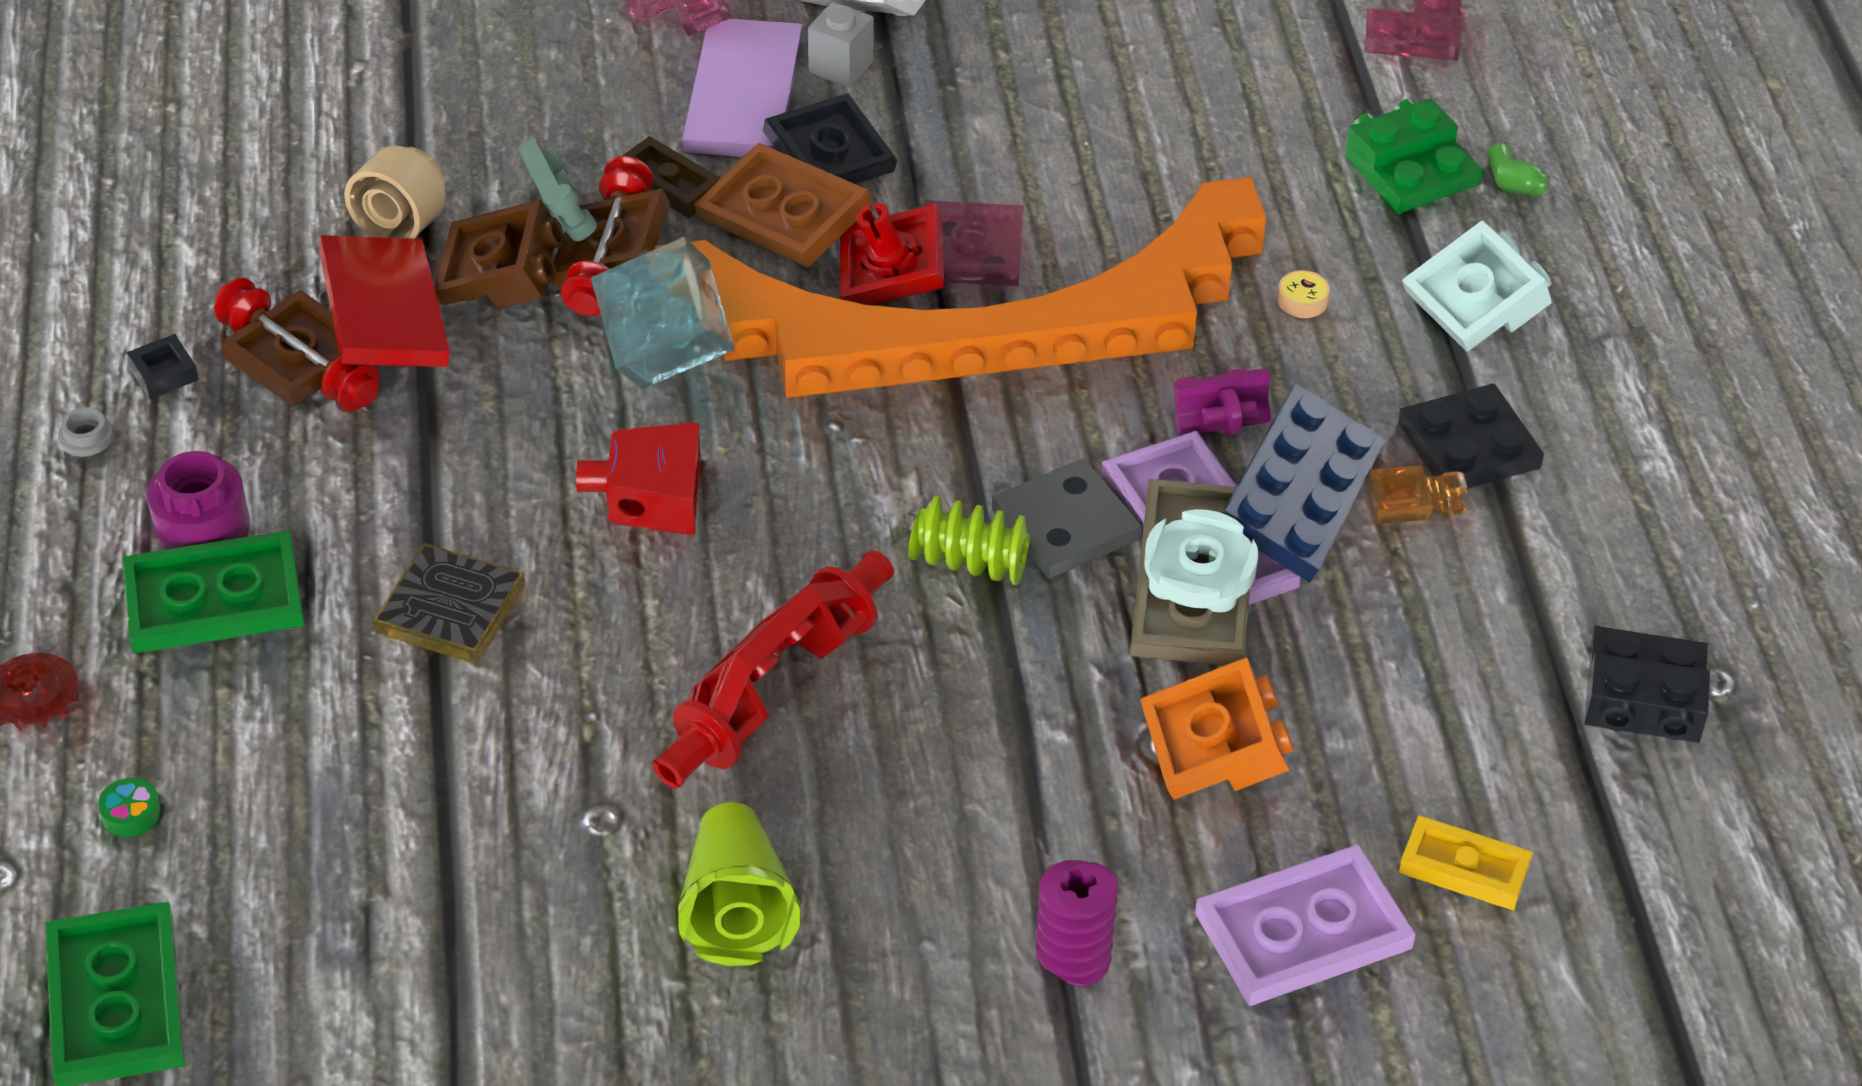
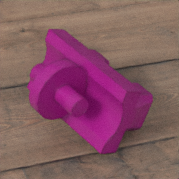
[1174,368,1271,436]

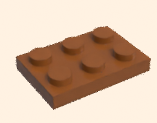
[694,143,873,268]

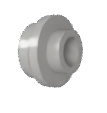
[58,407,114,457]

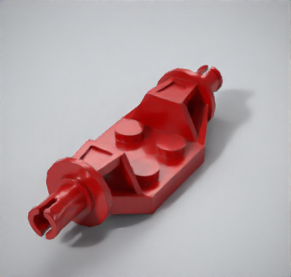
[652,550,894,789]

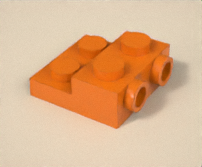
[1140,657,1294,800]

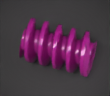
[1035,860,1118,987]

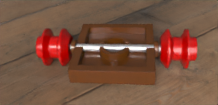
[553,156,670,316]
[214,277,380,412]

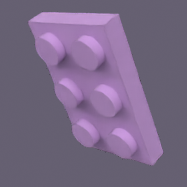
[1195,844,1415,1006]

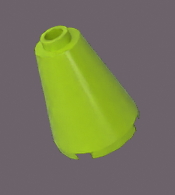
[677,802,800,966]

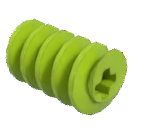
[908,495,1030,585]

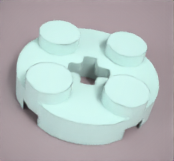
[1144,509,1258,612]

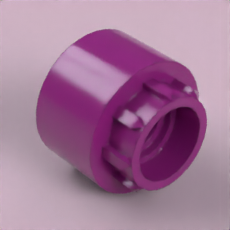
[147,451,250,550]

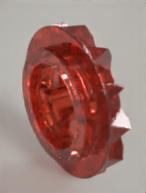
[0,653,79,732]

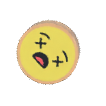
[1277,270,1330,318]

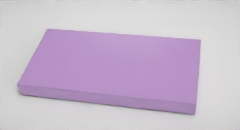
[682,17,803,157]
[1101,431,1300,605]

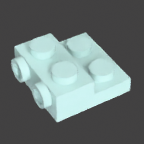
[1402,220,1552,352]

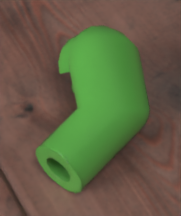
[1487,143,1549,197]

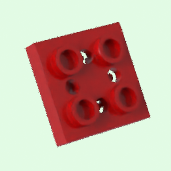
[840,202,944,306]

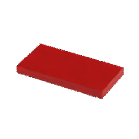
[319,235,450,367]

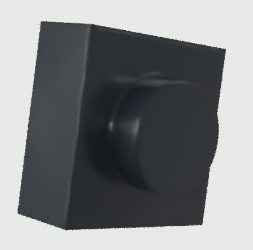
[126,334,199,399]

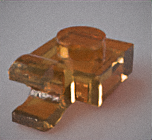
[1368,465,1467,524]

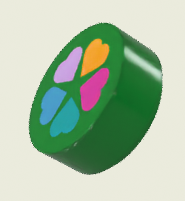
[98,778,161,837]

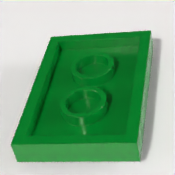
[122,530,304,654]
[45,902,185,1086]

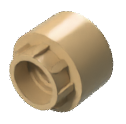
[344,146,446,239]

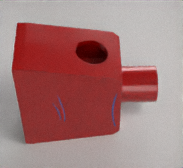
[576,422,701,535]

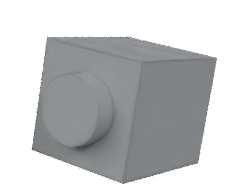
[808,2,874,88]

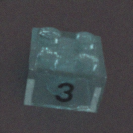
[591,237,735,389]

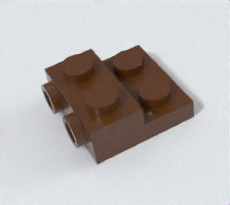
[434,199,564,309]

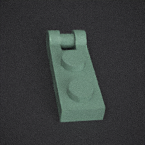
[518,138,597,241]

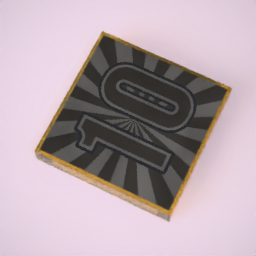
[373,543,526,664]

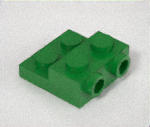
[1345,98,1483,214]

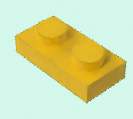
[1399,815,1533,911]

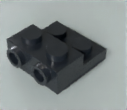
[1584,626,1710,743]

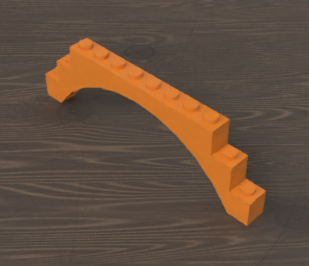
[655,177,1266,398]

